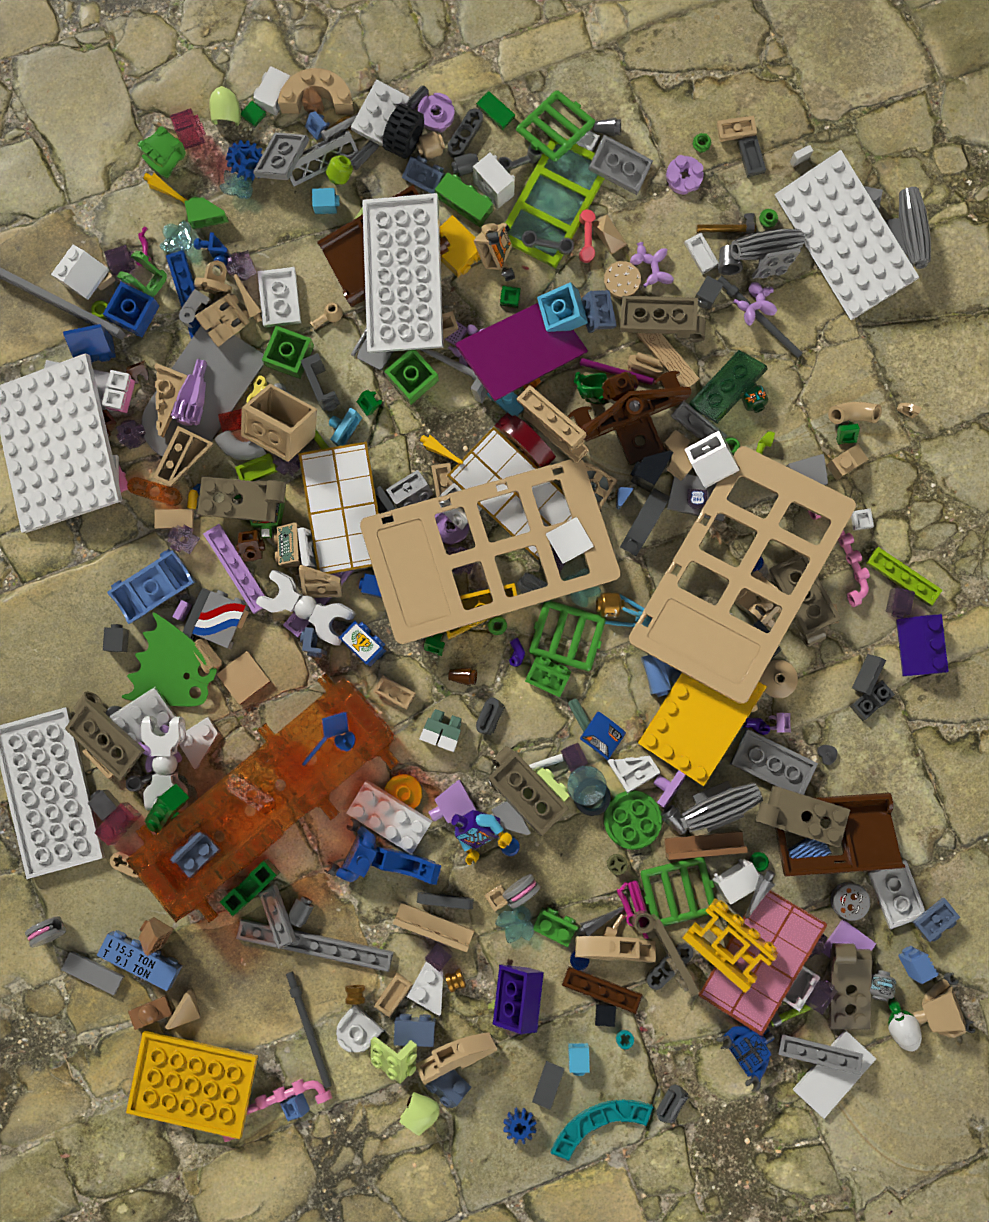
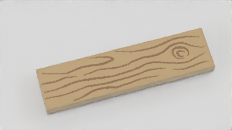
[637,333,700,387]

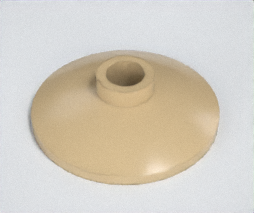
[759,660,798,698]

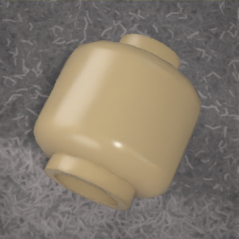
[417,131,445,160]

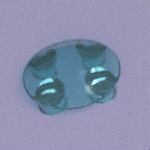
[567,766,607,806]

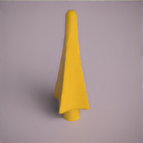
[143,173,187,203]
[420,434,463,465]

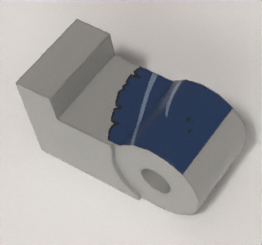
[179,289,213,328]

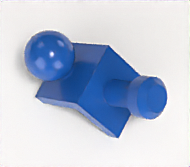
[194,232,231,269]

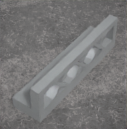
[290,129,358,186]

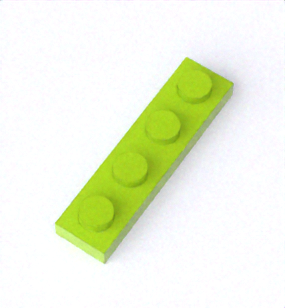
[866,547,942,606]

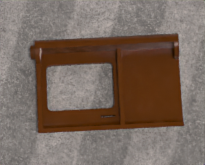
[317,184,451,307]
[775,792,906,877]

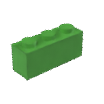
[435,172,493,228]

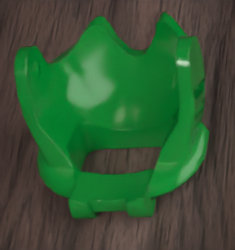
[574,372,607,404]

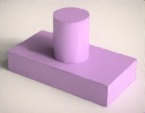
[653,771,687,809]

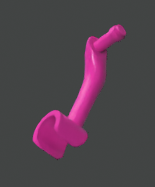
[136,226,151,268]
[617,882,634,926]

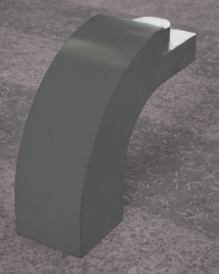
[620,488,670,556]

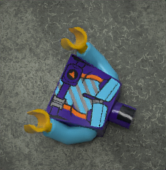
[451,810,512,865]

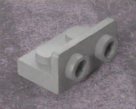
[386,470,433,508]

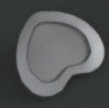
[817,745,837,765]

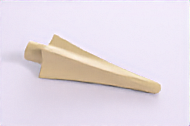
[234,274,263,323]

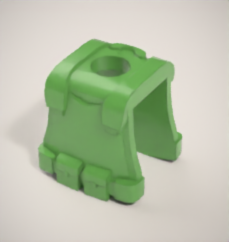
[137,126,186,179]
[117,251,167,297]

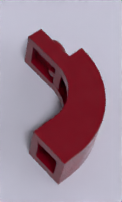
[494,412,556,468]

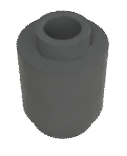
[451,153,479,177]
[288,896,314,928]

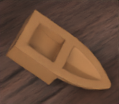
[302,87,324,114]

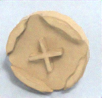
[194,260,232,296]

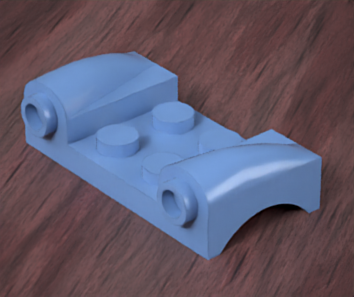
[107,549,196,624]
[641,655,682,697]

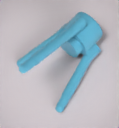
[605,594,652,627]

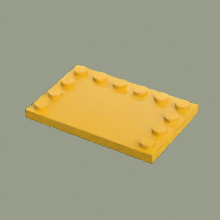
[638,673,767,786]
[126,1031,258,1139]

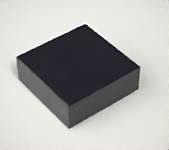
[595,1004,616,1027]

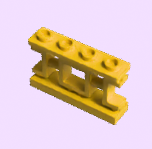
[682,898,778,993]

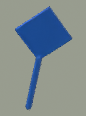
[302,712,349,766]

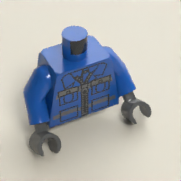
[324,818,377,882]
[717,1026,775,1092]

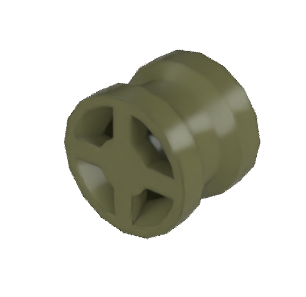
[607,854,628,875]

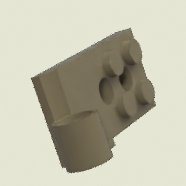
[620,296,706,343]
[197,476,286,523]
[769,554,841,647]
[65,691,145,780]
[487,746,569,836]
[756,786,850,848]
[632,910,699,996]
[829,943,872,1029]

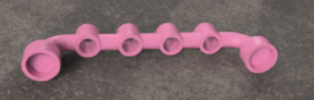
[808,510,870,607]
[222,1079,332,1142]

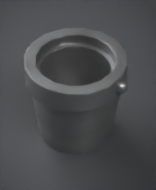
[718,245,743,275]

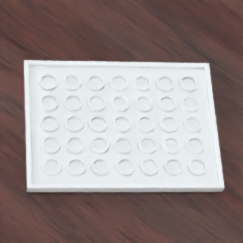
[0,353,123,533]

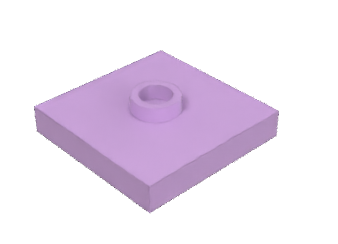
[820,919,876,958]

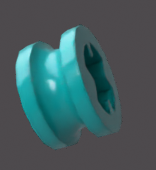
[616,1030,634,1049]

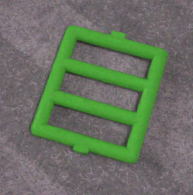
[516,90,596,162]
[529,600,606,671]
[640,857,715,926]

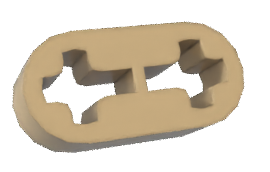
[110,851,148,878]

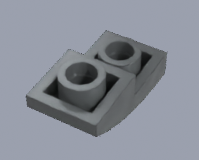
[850,680,895,721]
[532,1061,565,1110]

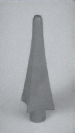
[745,870,775,919]
[575,907,624,936]

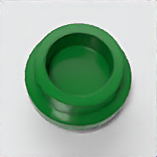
[749,852,769,872]

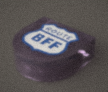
[687,489,707,509]

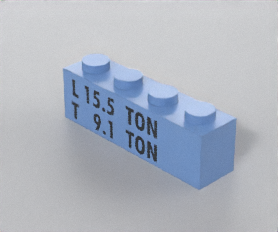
[97,930,182,991]

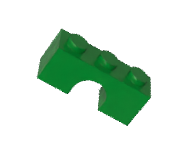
[144,784,190,835]
[220,859,281,917]

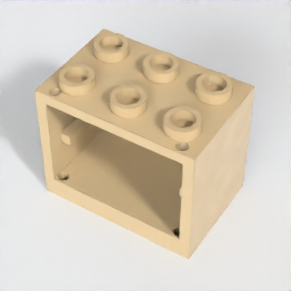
[241,384,317,462]

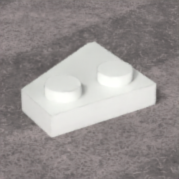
[179,717,219,769]
[607,756,660,794]
[407,961,444,1016]

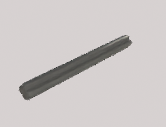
[350,85,429,170]

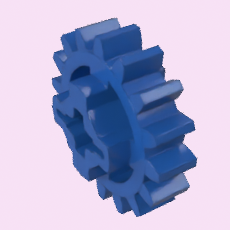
[226,140,263,181]

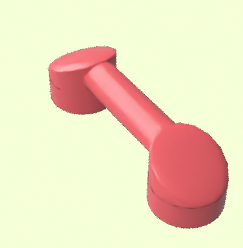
[579,210,596,263]

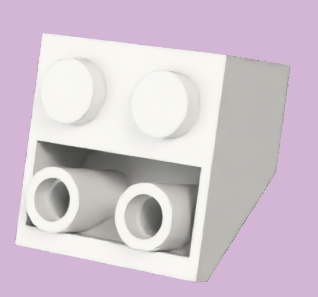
[685,431,740,488]

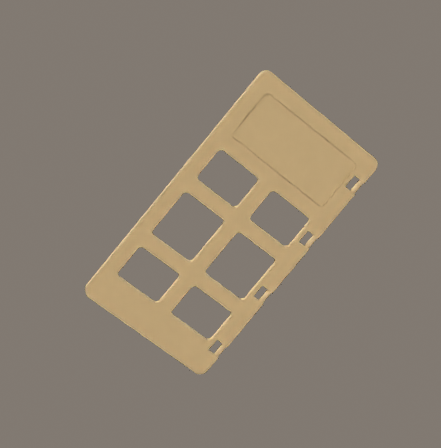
[629,446,856,704]
[360,459,620,644]

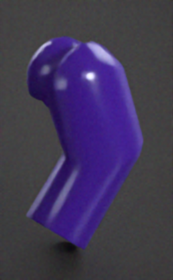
[509,638,525,667]
[743,718,771,735]

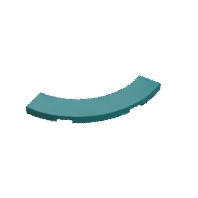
[550,1099,653,1161]

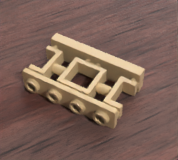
[516,385,589,463]

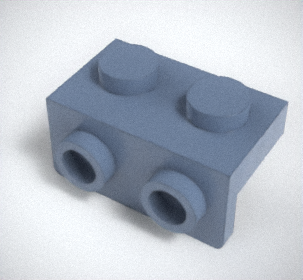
[300,627,327,658]
[425,1069,471,1108]

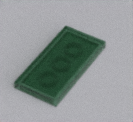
[688,350,768,424]

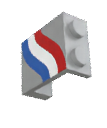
[192,590,249,649]

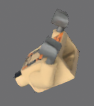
[474,223,515,282]
[913,972,975,1038]

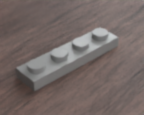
[779,1034,863,1075]

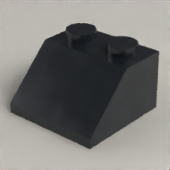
[630,450,674,493]

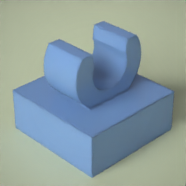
[305,111,330,140]

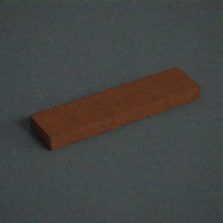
[562,966,643,1014]

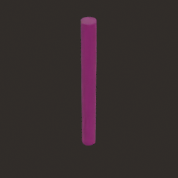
[580,358,654,385]

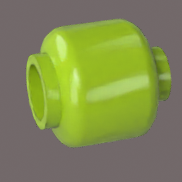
[326,155,353,185]

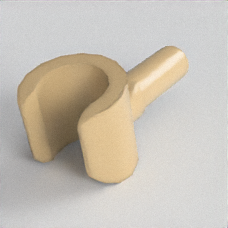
[603,914,625,937]

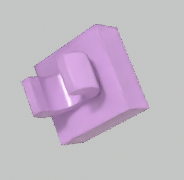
[769,713,791,732]

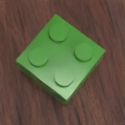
[262,325,314,379]
[384,350,439,405]

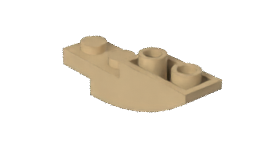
[575,936,656,963]
[415,1032,498,1085]

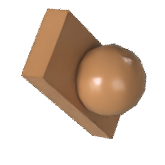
[128,995,173,1030]

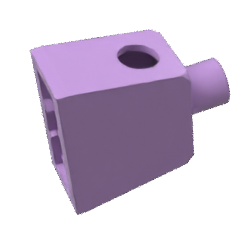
[429,779,477,823]

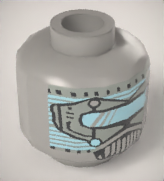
[870,970,896,1002]

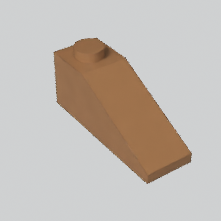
[139,917,174,956]

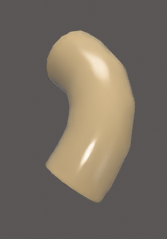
[828,402,882,424]

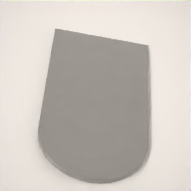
[142,326,264,457]

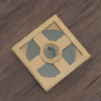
[584,461,618,510]

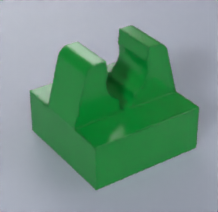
[356,390,382,416]
[836,421,860,445]
[424,633,445,656]

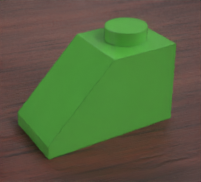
[184,197,229,229]

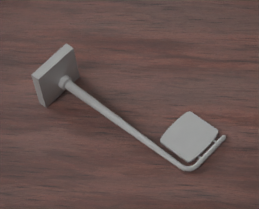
[351,327,488,404]

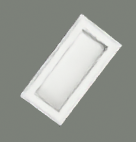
[684,233,719,275]

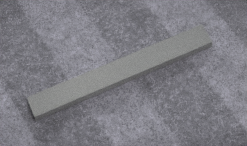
[0,268,126,340]
[236,918,394,972]

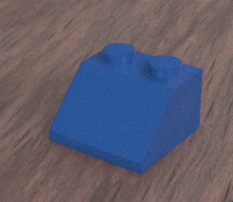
[63,324,116,363]

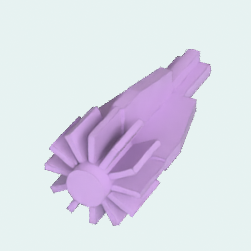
[171,359,207,426]

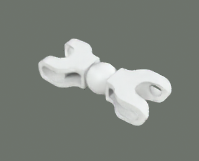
[256,570,356,645]
[141,716,188,812]

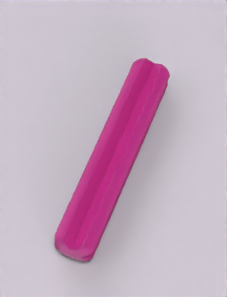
[628,880,649,939]

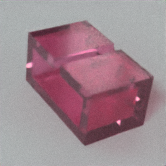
[170,108,206,150]
[94,802,142,846]

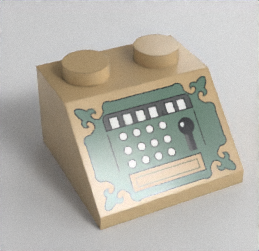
[274,523,302,568]

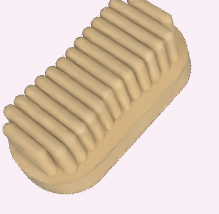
[627,352,664,381]
[194,638,222,674]

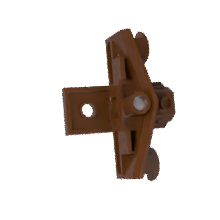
[567,371,691,466]

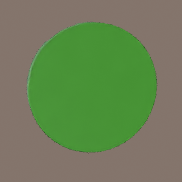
[604,790,662,850]

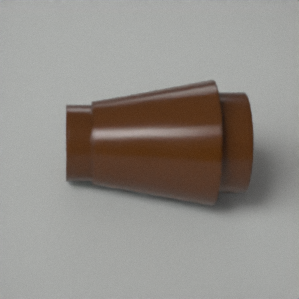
[448,667,477,686]

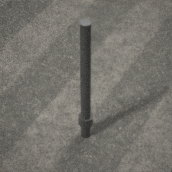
[717,276,803,359]
[286,971,332,1088]

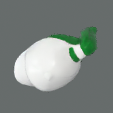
[888,997,922,1051]

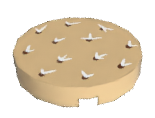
[604,261,641,299]

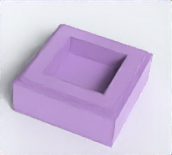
[172,600,192,622]

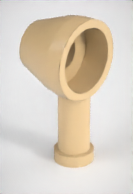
[309,302,343,330]

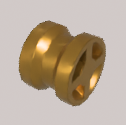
[445,968,466,993]
[345,985,365,1005]

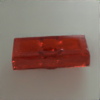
[218,409,242,432]

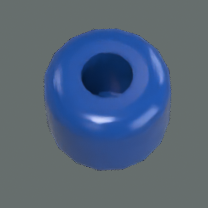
[501,837,520,856]

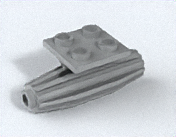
[886,187,931,269]
[730,229,805,279]
[680,781,763,832]

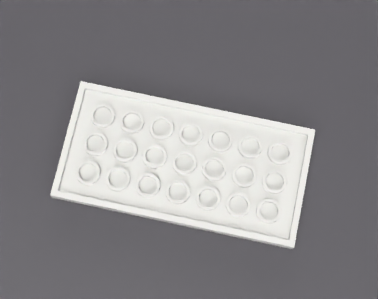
[774,150,919,320]
[362,193,443,353]
[0,707,105,879]

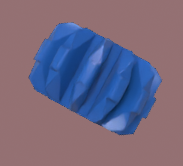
[503,1108,537,1144]

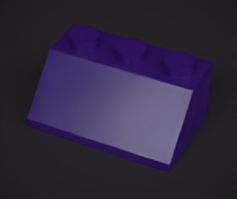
[896,614,949,676]
[493,965,544,1034]

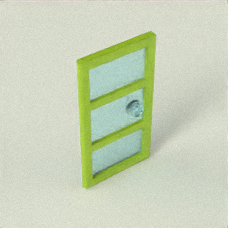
[505,137,605,268]

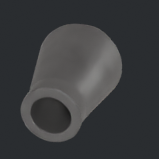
[594,117,621,137]
[661,805,688,835]

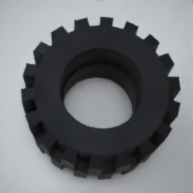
[383,104,424,159]

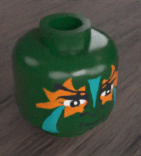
[741,383,769,413]

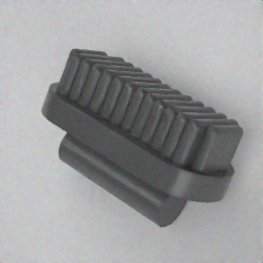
[517,573,550,602]
[476,698,505,735]
[656,1084,689,1124]

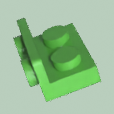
[525,656,571,697]
[532,907,578,947]

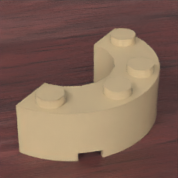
[278,68,355,115]

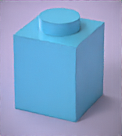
[312,188,340,214]
[568,1043,590,1076]

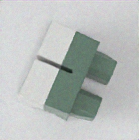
[419,709,462,752]

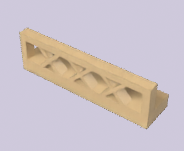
[393,902,474,953]

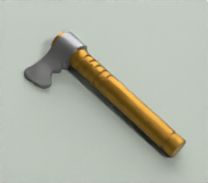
[696,213,756,234]

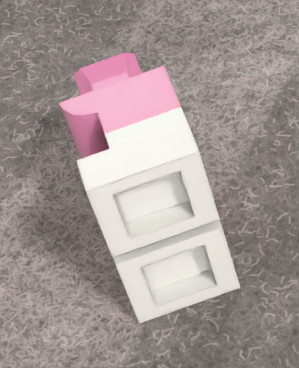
[102,370,135,413]

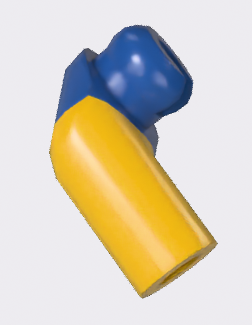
[187,483,201,509]

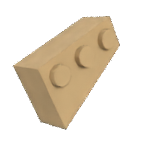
[152,426,214,487]

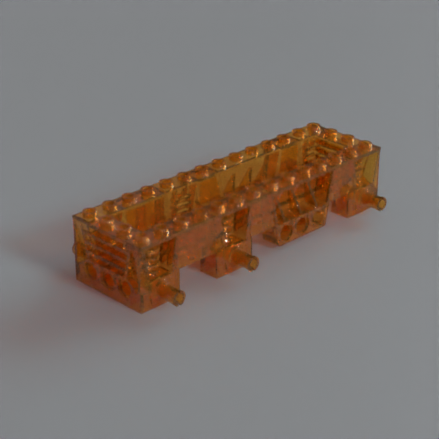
[126,673,400,923]

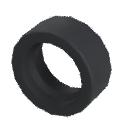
[573,778,611,816]

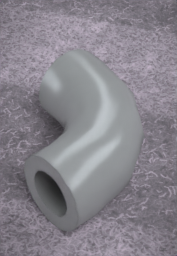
[215,431,266,460]

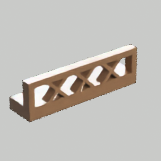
[664,831,748,860]

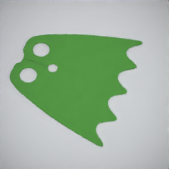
[122,613,217,707]

